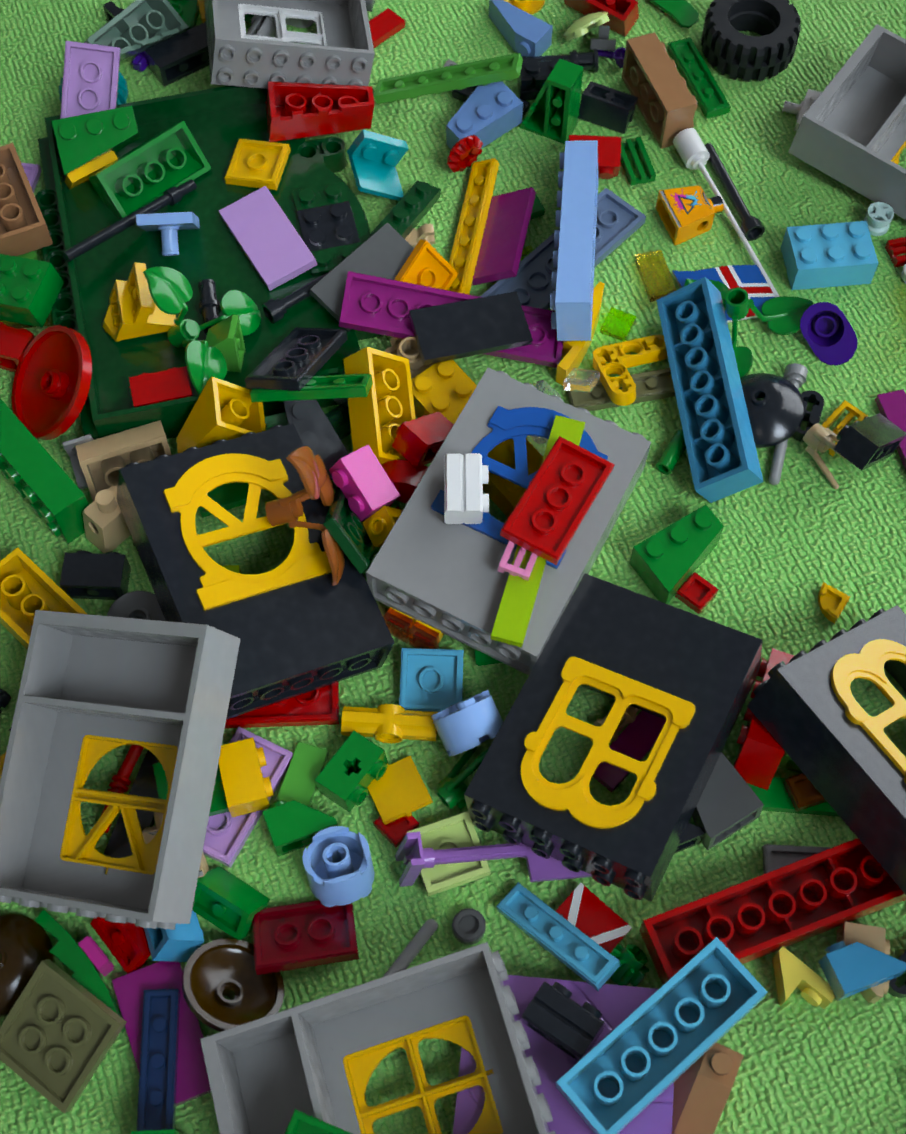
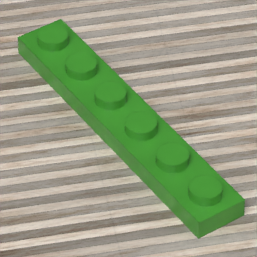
[374,53,523,104]

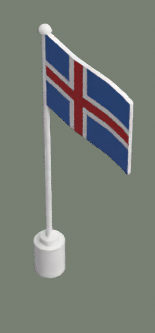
[672,128,780,323]

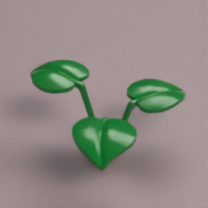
[143,266,261,395]
[684,278,813,378]

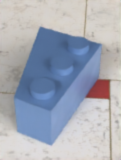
[446,81,523,149]

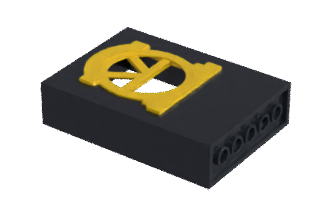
[116,423,395,720]

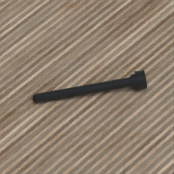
[705,143,765,241]
[262,269,333,324]

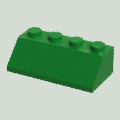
[88,121,212,219]

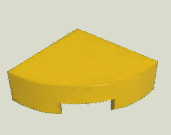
[818,582,850,624]

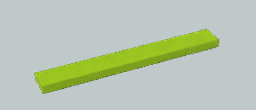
[491,415,586,648]

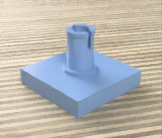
[136,212,200,256]

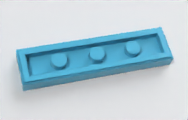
[496,882,621,991]

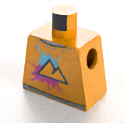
[655,185,724,245]

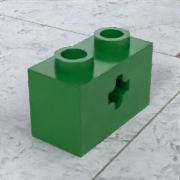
[315,731,388,813]

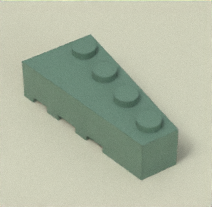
[84,0,188,61]

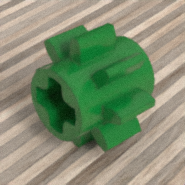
[610,943,649,987]

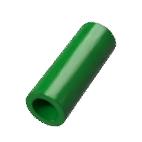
[655,429,686,475]

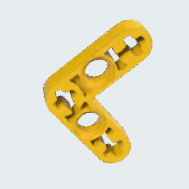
[593,335,668,406]

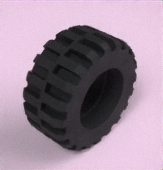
[701,0,801,82]

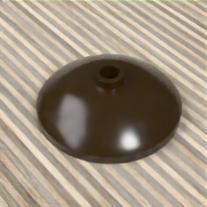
[0,913,55,1017]
[182,938,284,1032]

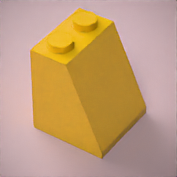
[176,377,266,453]

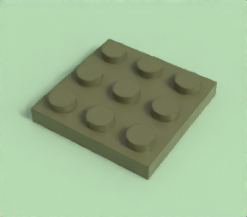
[0,959,126,1113]

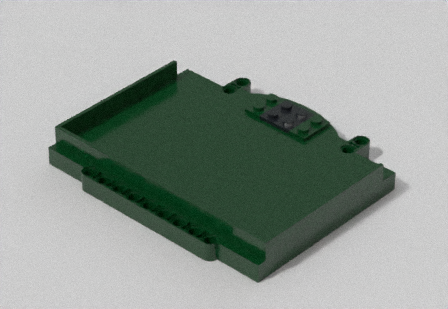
[35,85,383,440]

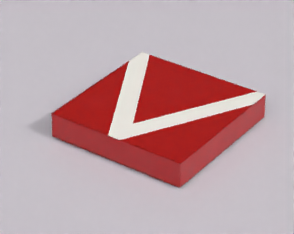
[556,883,632,953]

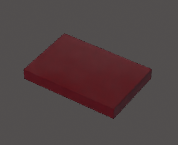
[252,900,359,975]

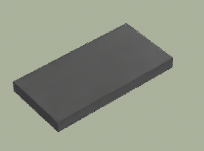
[309,223,414,332]

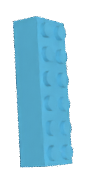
[556,937,768,1134]

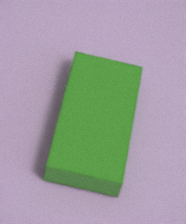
[276,741,329,807]

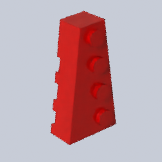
[266,81,375,142]
[734,648,794,790]

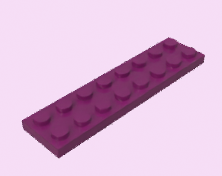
[339,271,563,368]

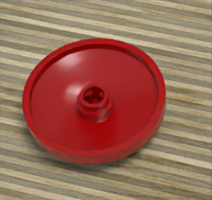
[12,325,92,440]

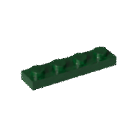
[370,180,441,239]

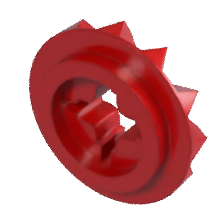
[447,135,483,173]

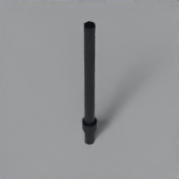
[62,180,197,262]

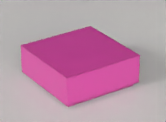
[78,936,114,977]

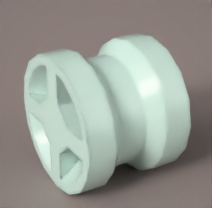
[863,202,894,236]

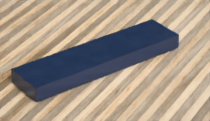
[137,988,180,1131]

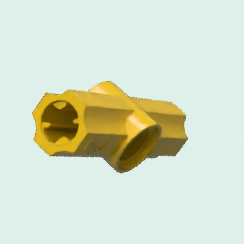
[341,704,437,744]

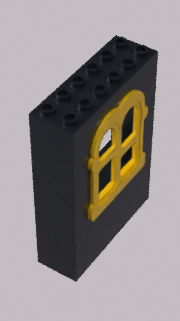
[464,574,763,902]
[747,605,906,895]

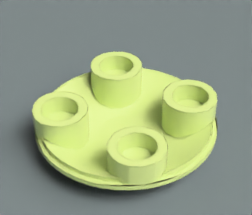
[562,12,609,42]

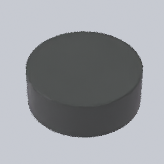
[452,908,486,945]

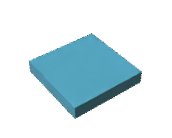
[399,648,464,712]

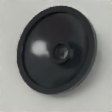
[740,373,804,448]

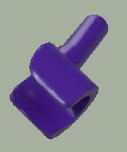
[598,47,626,68]

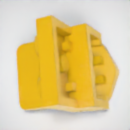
[102,262,176,342]

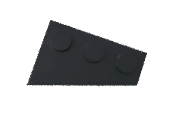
[282,399,349,480]

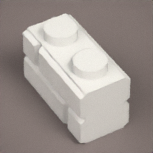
[444,453,489,524]

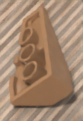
[672,1043,744,1134]

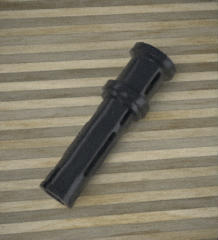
[523,49,598,73]

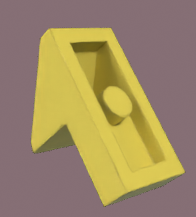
[772,946,835,1009]

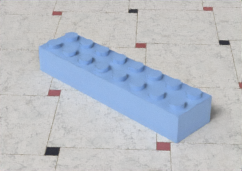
[550,140,599,341]

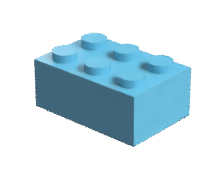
[781,221,879,290]

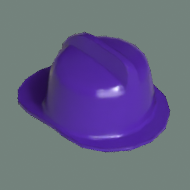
[800,302,858,365]

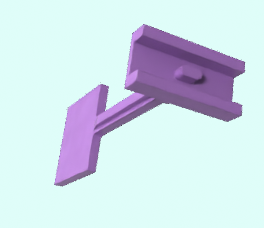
[395,832,592,887]

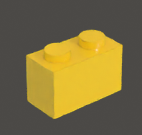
[218,738,274,818]

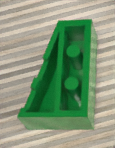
[519,59,584,144]
[52,105,140,176]
[629,504,724,604]

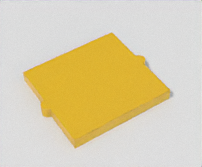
[367,756,433,825]

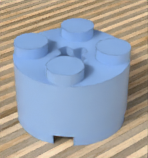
[431,690,503,757]
[302,826,375,907]

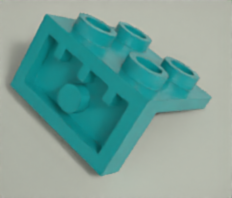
[347,129,409,201]

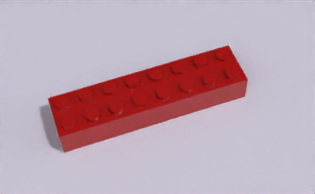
[639,838,906,985]

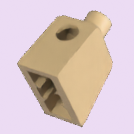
[82,485,131,554]

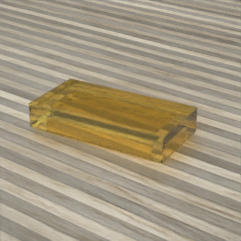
[634,250,676,302]

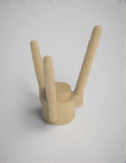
[803,423,846,489]

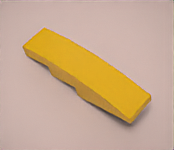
[555,281,605,387]

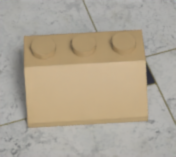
[75,420,172,501]

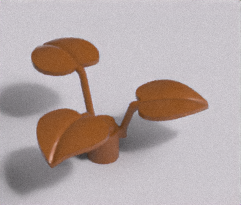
[265,446,345,586]

